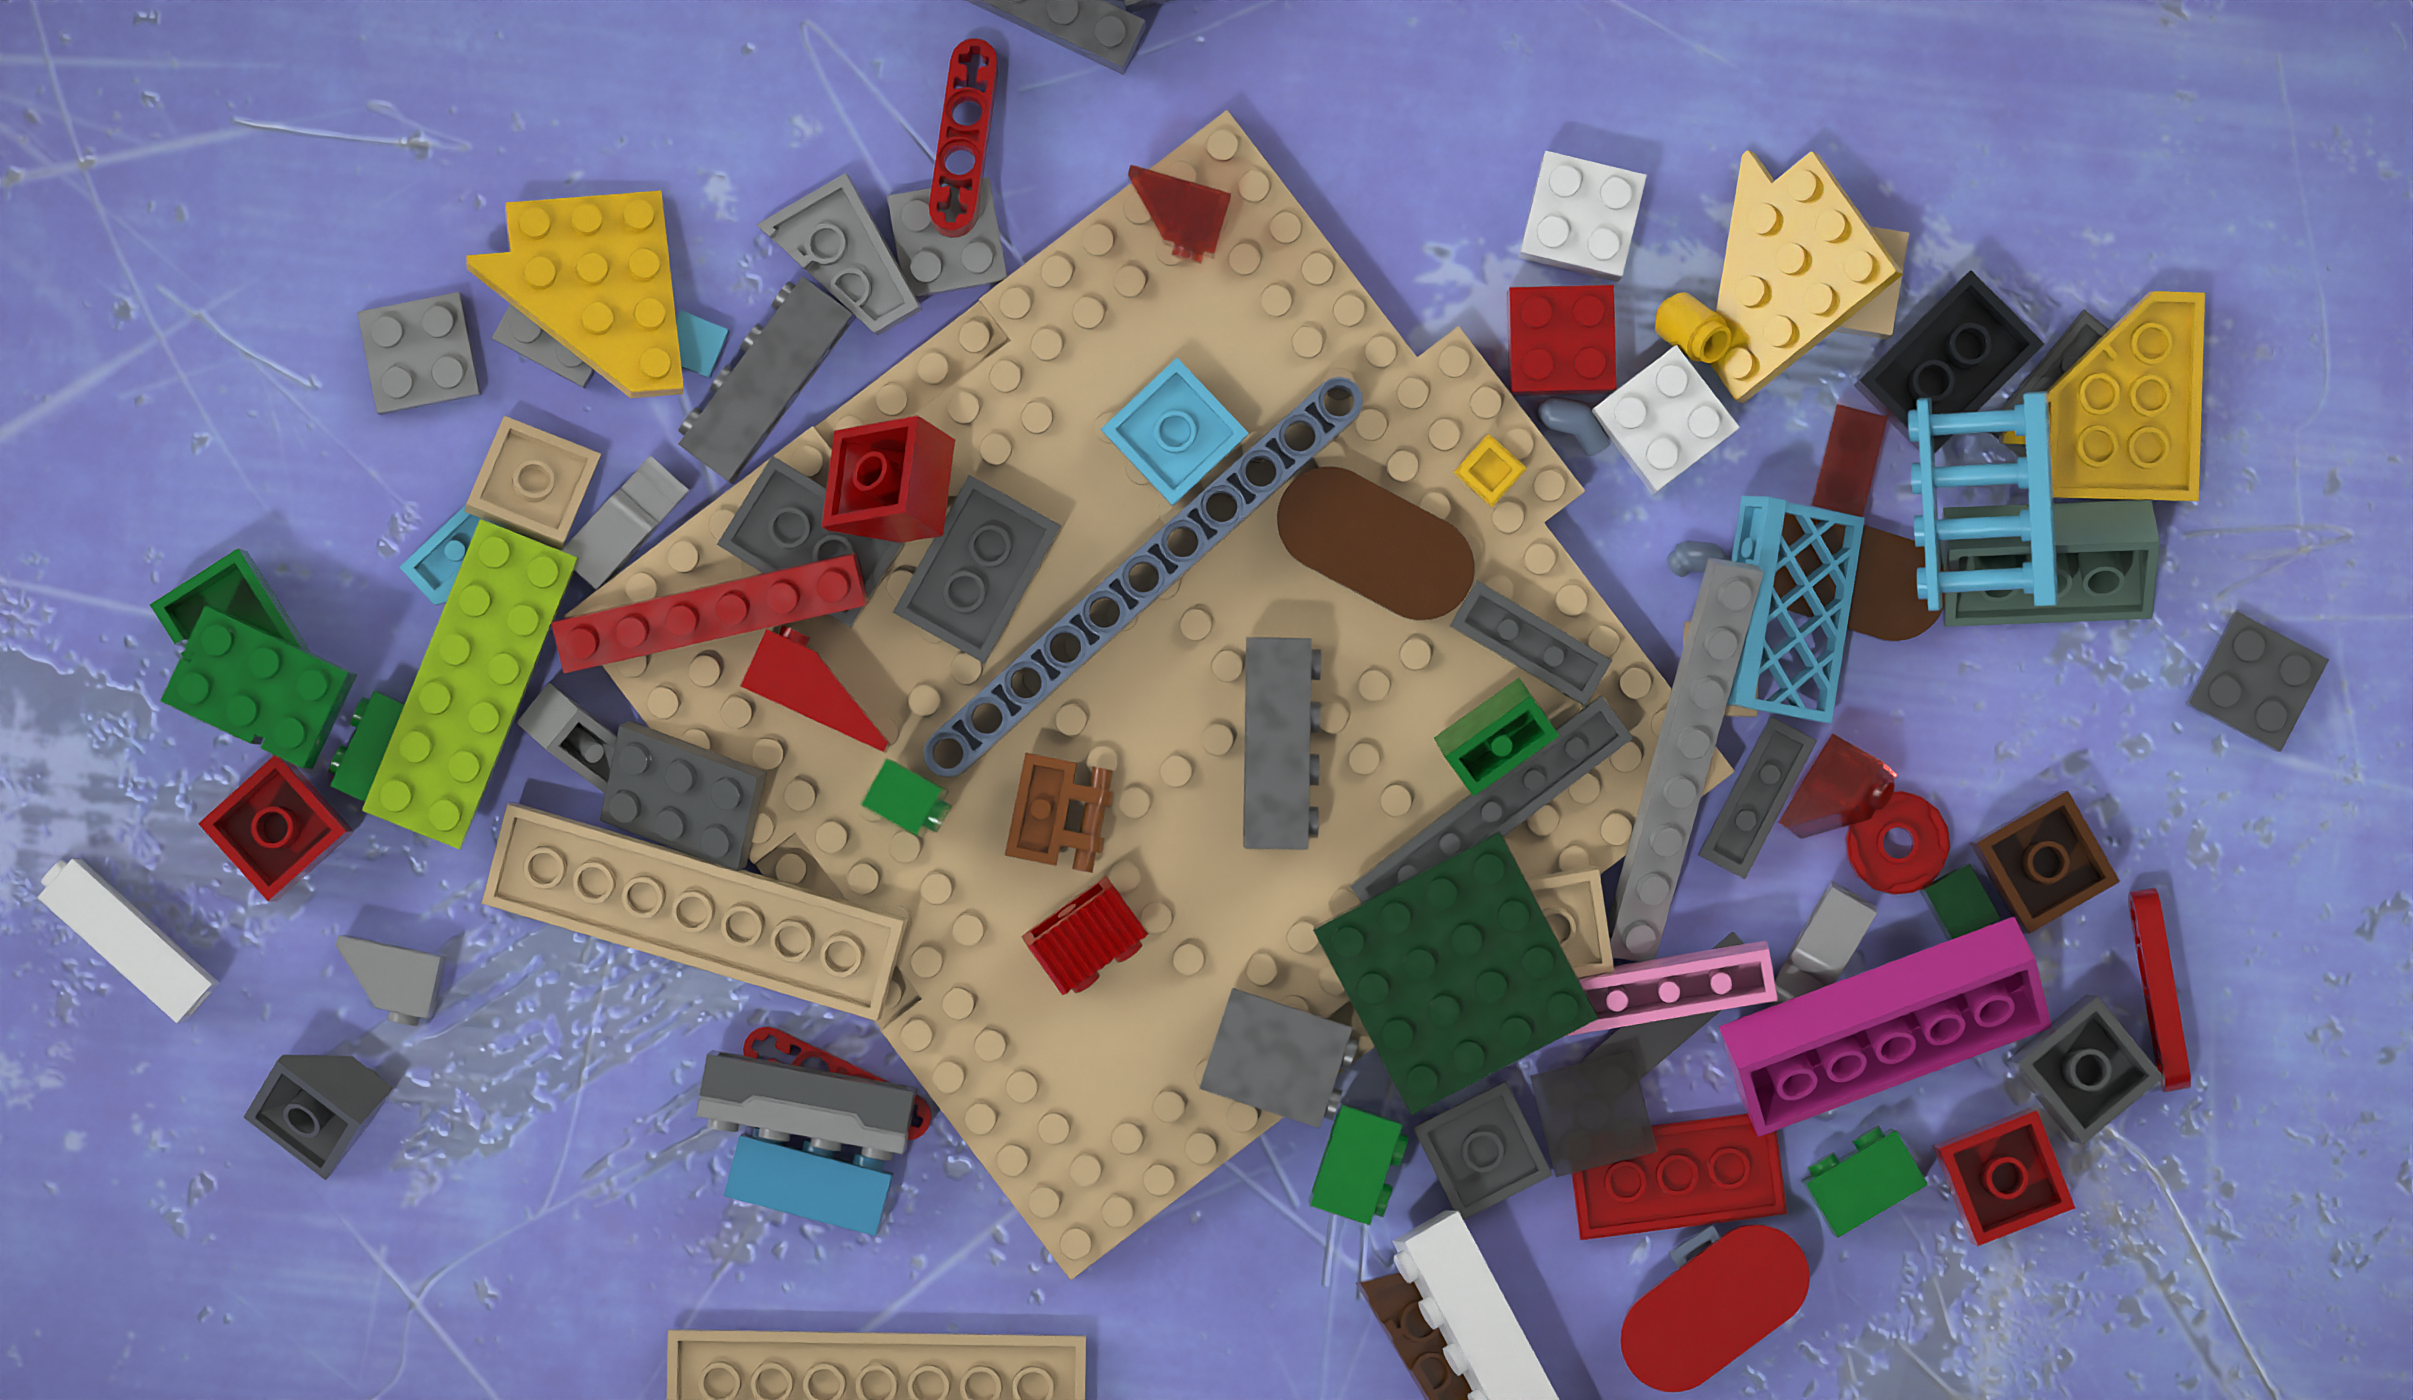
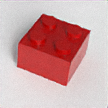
[1507,285,1617,396]
[198,755,354,902]
[1932,1108,2076,1246]

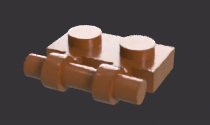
[1005,752,1114,873]

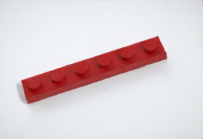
[551,552,869,674]

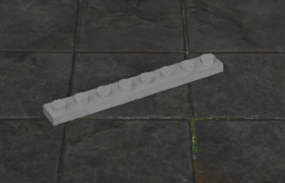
[1607,557,1764,962]

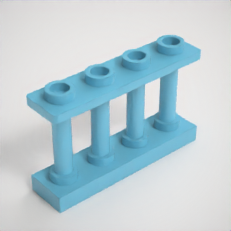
[1908,391,2059,611]

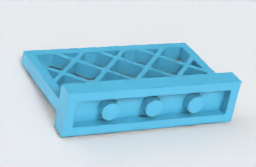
[1727,496,1865,724]

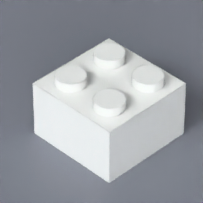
[1518,150,1647,282]
[1592,345,1740,495]

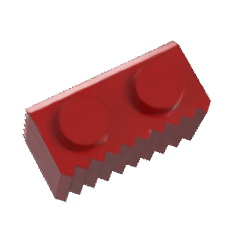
[1021,875,1148,995]

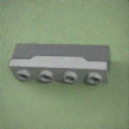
[696,1050,917,1160]

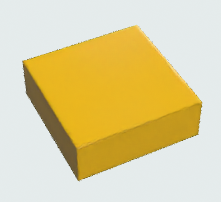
[1453,433,1527,508]

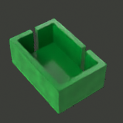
[150,548,312,738]
[160,605,358,769]

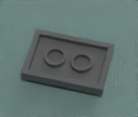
[717,455,905,628]
[893,475,1062,664]
[600,721,767,871]

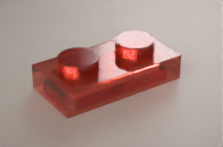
[1810,404,1888,517]

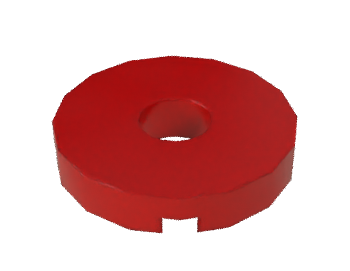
[1845,791,1950,895]

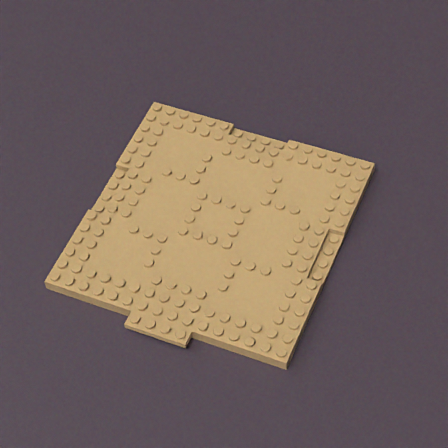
[564,110,1735,1280]

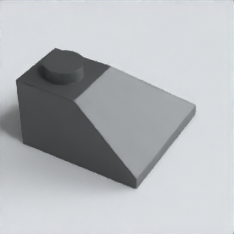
[243,1055,393,1180]

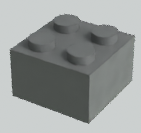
[2006,995,2164,1144]

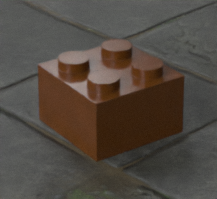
[1970,790,2120,934]

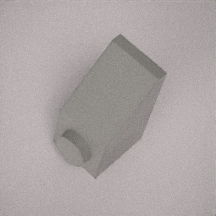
[516,682,617,793]
[336,935,447,1026]

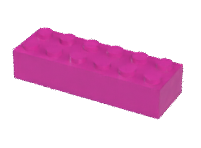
[1719,917,2052,1137]

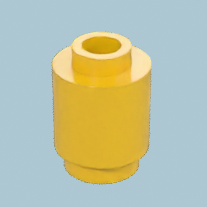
[1655,292,1731,363]

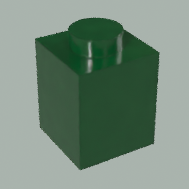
[1919,864,2001,941]

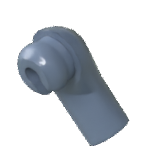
[1537,397,1610,456]
[1667,540,1731,577]

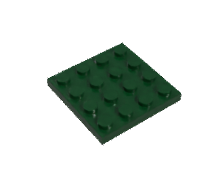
[1313,831,1598,1115]

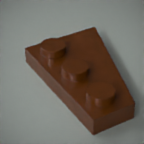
[1355,1272,1472,1400]

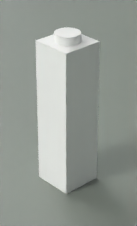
[37,858,220,1023]

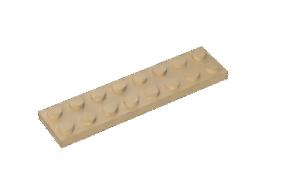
[481,802,907,1021]
[667,1329,1087,1400]

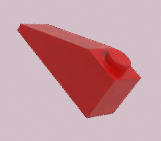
[740,625,890,753]

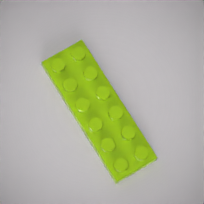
[362,519,579,850]

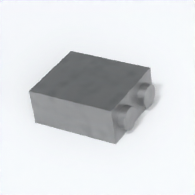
[1199,988,1359,1128]

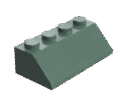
[1940,500,2160,627]

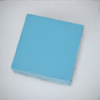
[676,310,730,379]

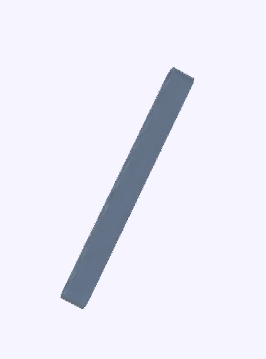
[924,377,1363,778]

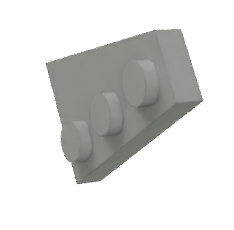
[757,173,923,335]

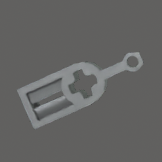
[562,455,690,590]
[1767,880,1877,1006]

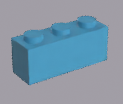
[724,1127,894,1236]

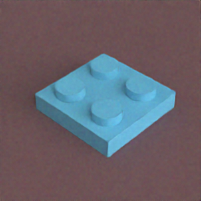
[1101,358,1249,506]

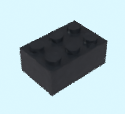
[1853,270,2045,454]

